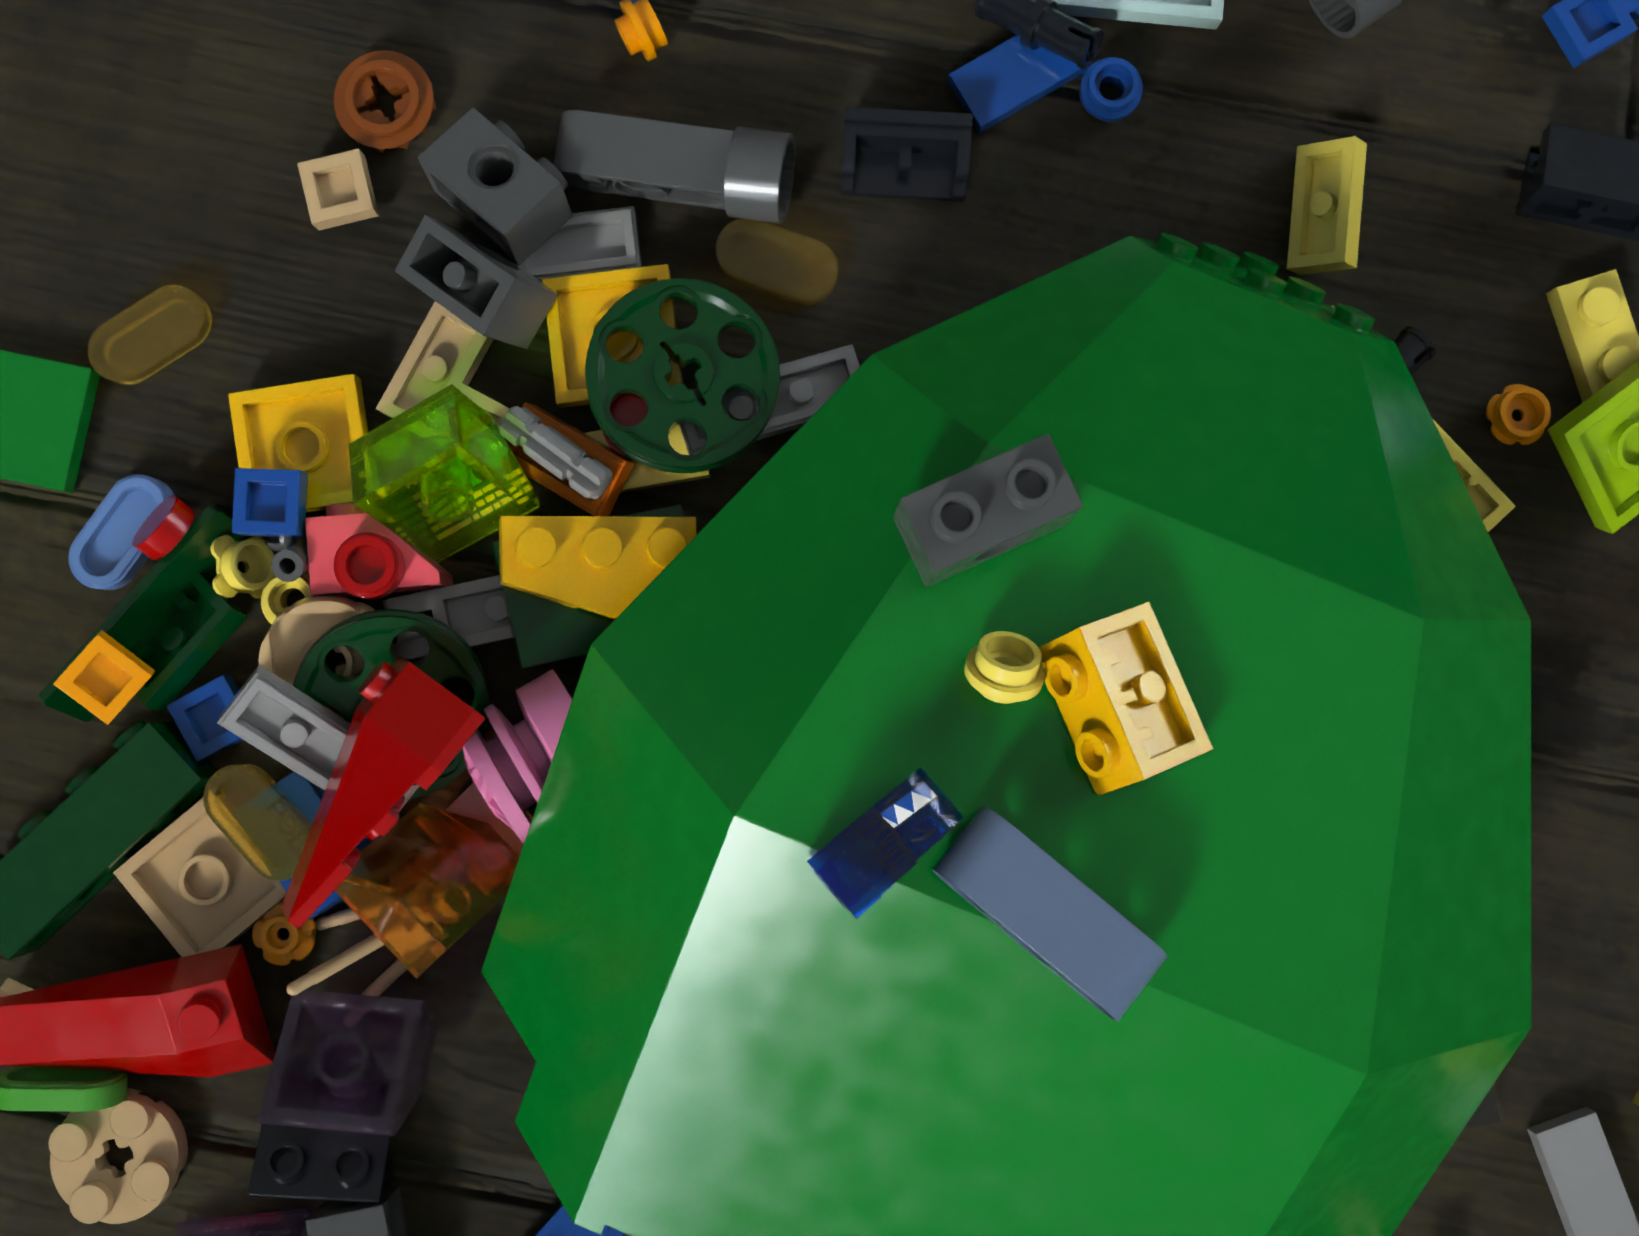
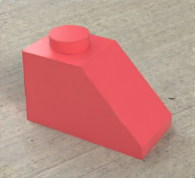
[305,503,454,597]

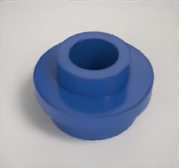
[1079,57,1143,122]

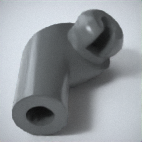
[265,524,309,582]

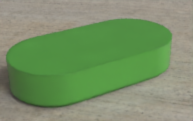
[0,1067,128,1112]

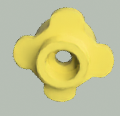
[210,535,275,599]

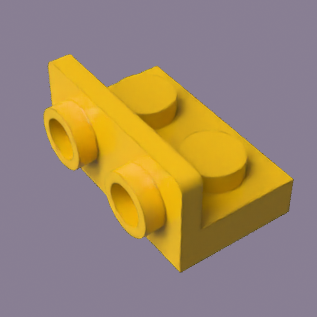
[1039,602,1213,795]

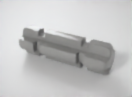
[498,406,613,499]

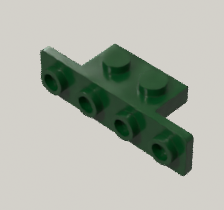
[39,505,255,722]

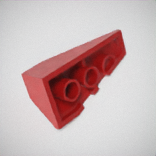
[281,656,485,929]
[0,944,277,1077]

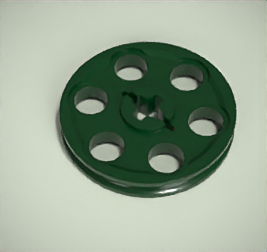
[585,278,780,473]
[293,609,490,799]

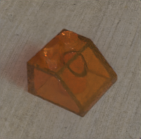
[334,803,520,979]

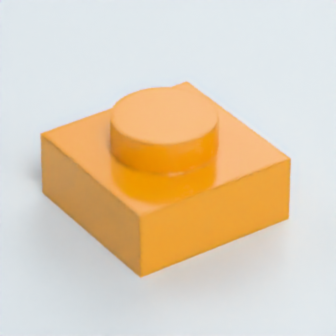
[53,630,155,725]

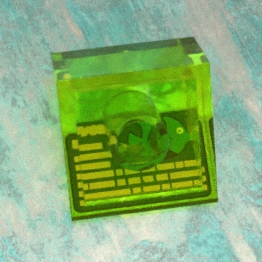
[348,384,540,563]

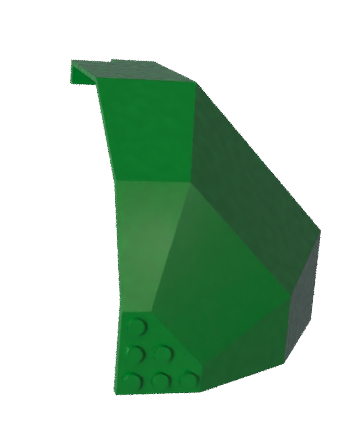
[481,233,1531,1236]

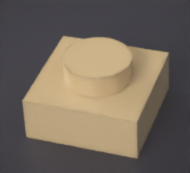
[297,148,379,231]

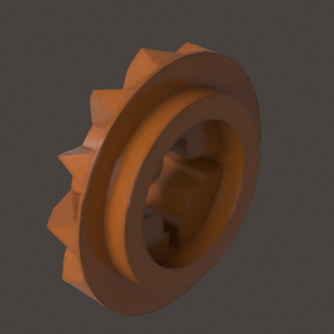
[334,50,437,153]

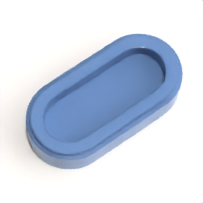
[68,474,174,590]

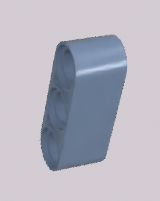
[932,806,1168,1022]

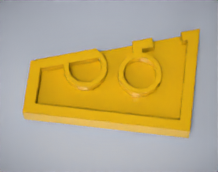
[499,516,697,619]

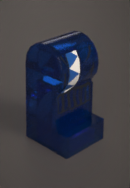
[804,767,964,919]

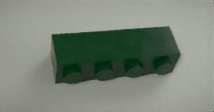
[0,721,224,960]

